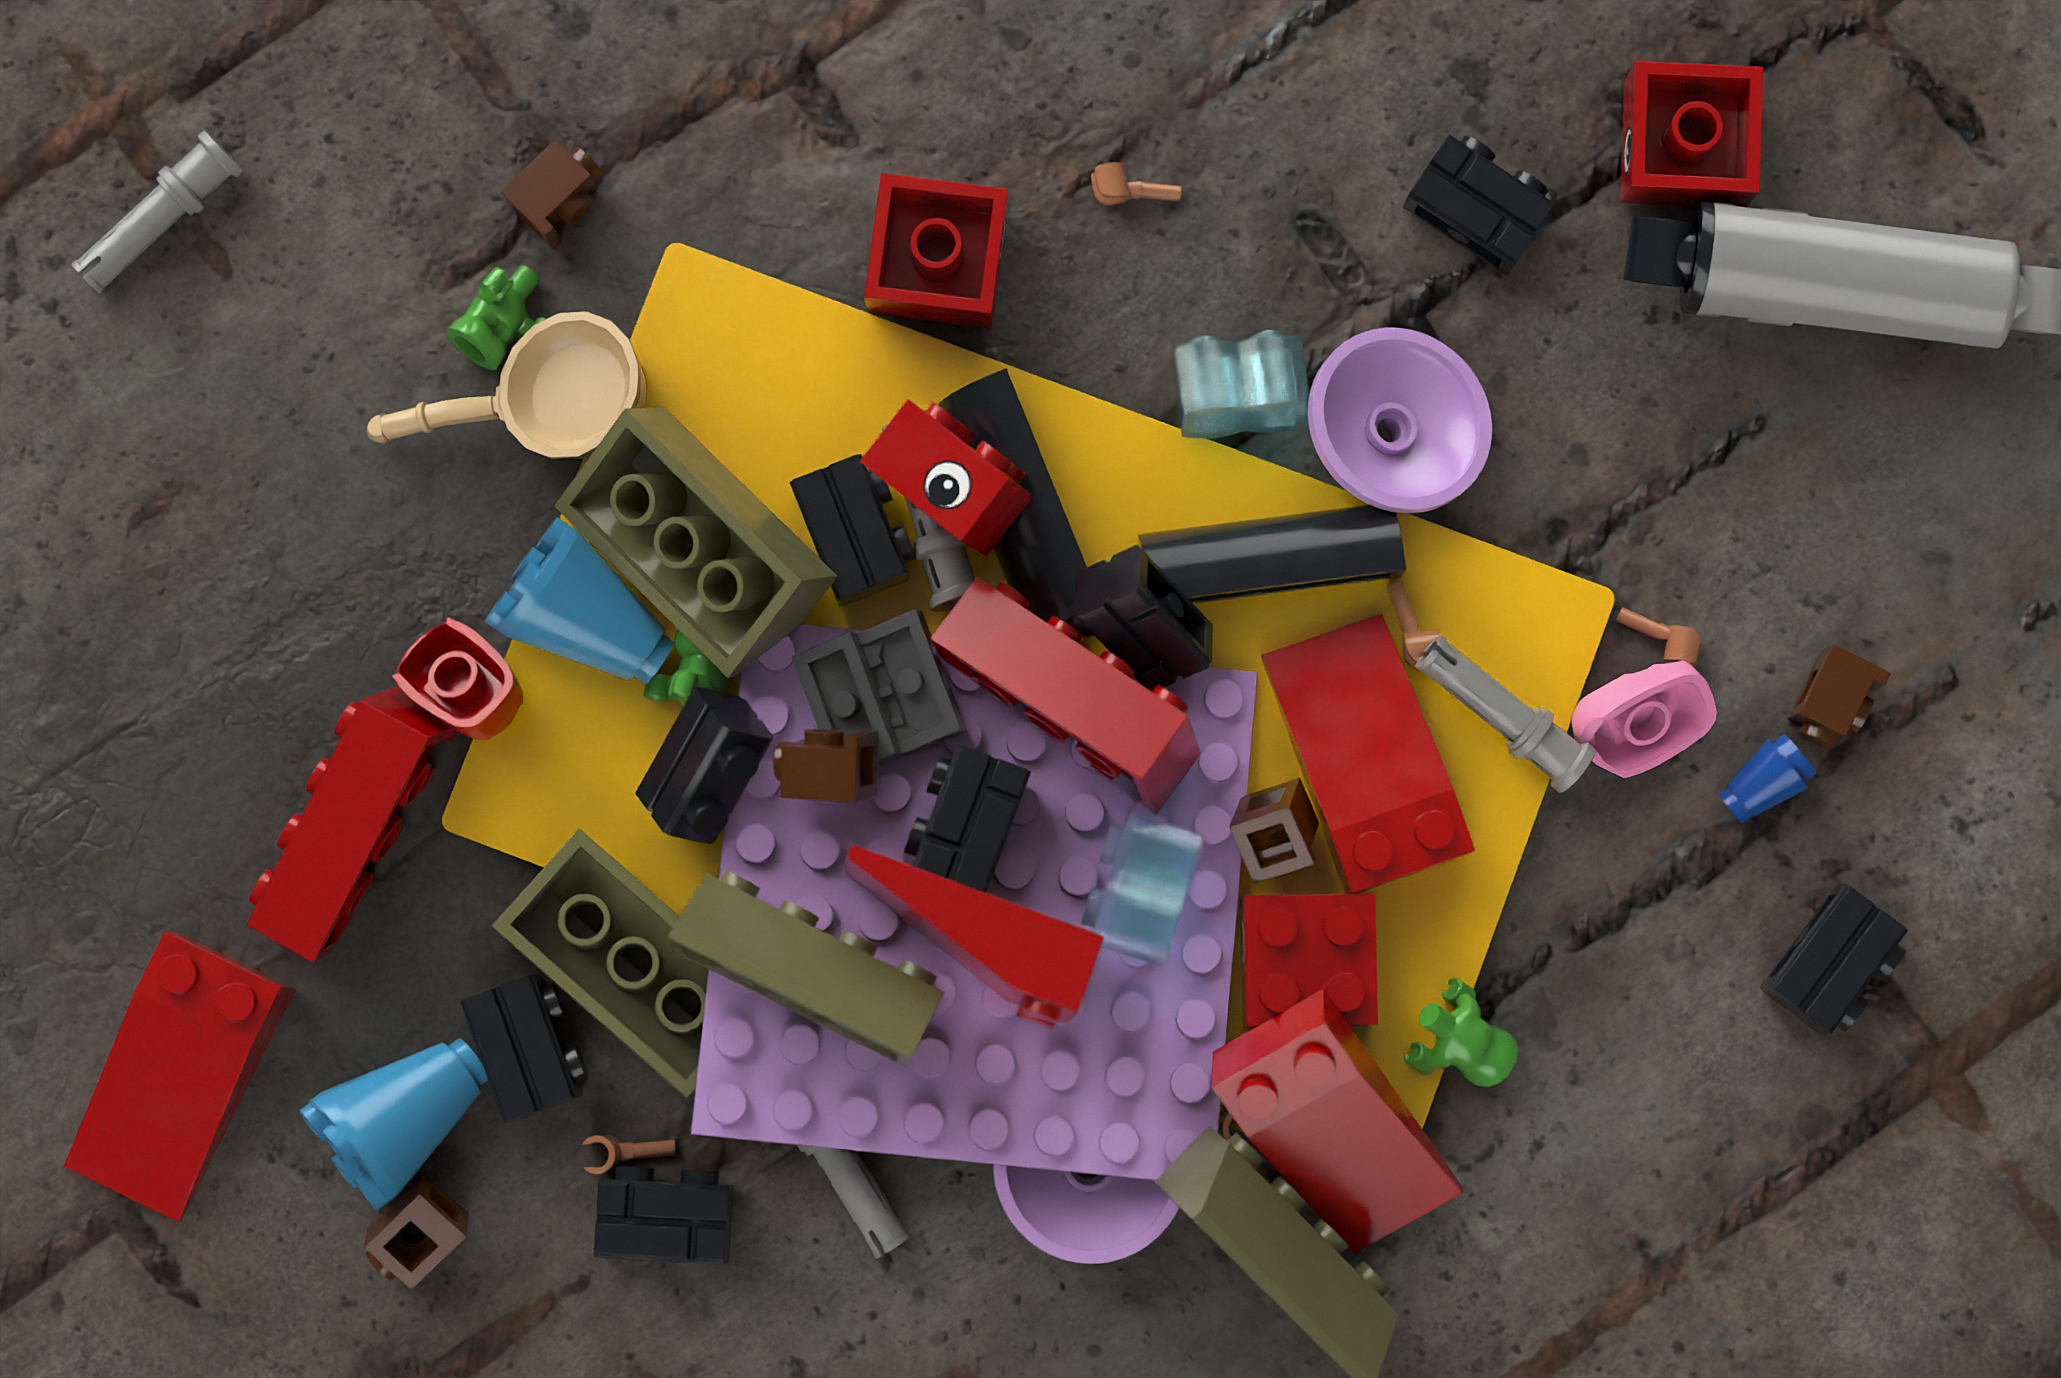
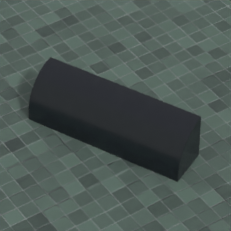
[938,368,1087,626]
[1138,505,1406,604]

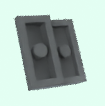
[792,609,967,764]

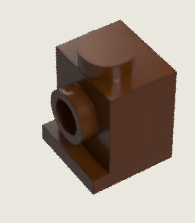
[501,139,603,250]
[1787,644,1891,750]
[773,729,878,802]
[1229,777,1319,884]
[364,1171,469,1290]

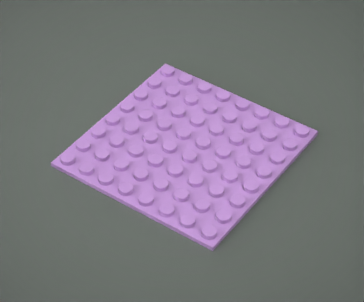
[691,624,1257,1180]

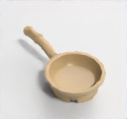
[366,311,647,459]

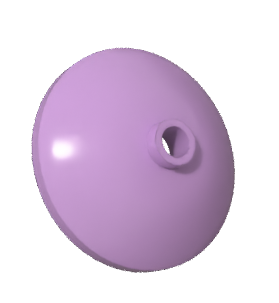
[1308,328,1492,513]
[993,1164,1179,1264]

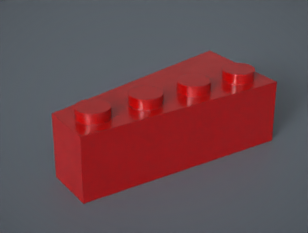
[930,577,1201,815]
[246,686,458,963]

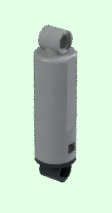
[1623,199,2061,349]

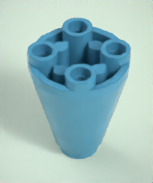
[485,517,675,684]
[299,1038,488,1211]

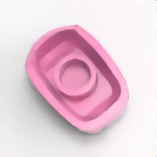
[1571,660,1717,778]

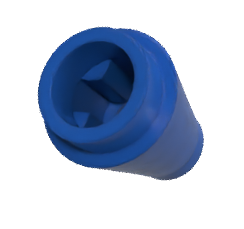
[1718,733,1817,824]

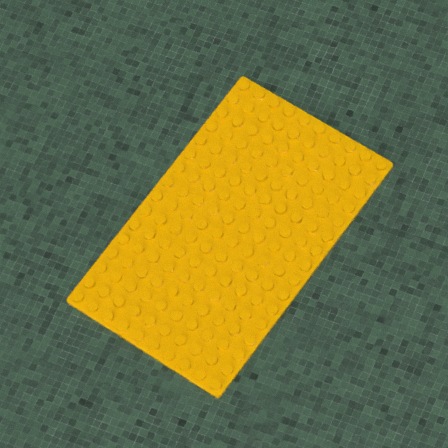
[442,243,1615,1133]

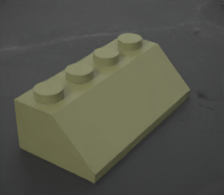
[555,407,838,678]
[492,829,709,1102]
[668,871,944,1068]
[1155,1126,1399,1378]

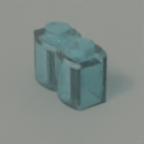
[1174,330,1309,438]
[1080,813,1204,966]

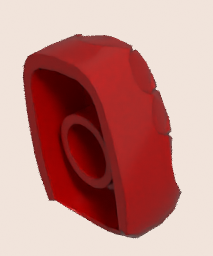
[393,617,523,740]

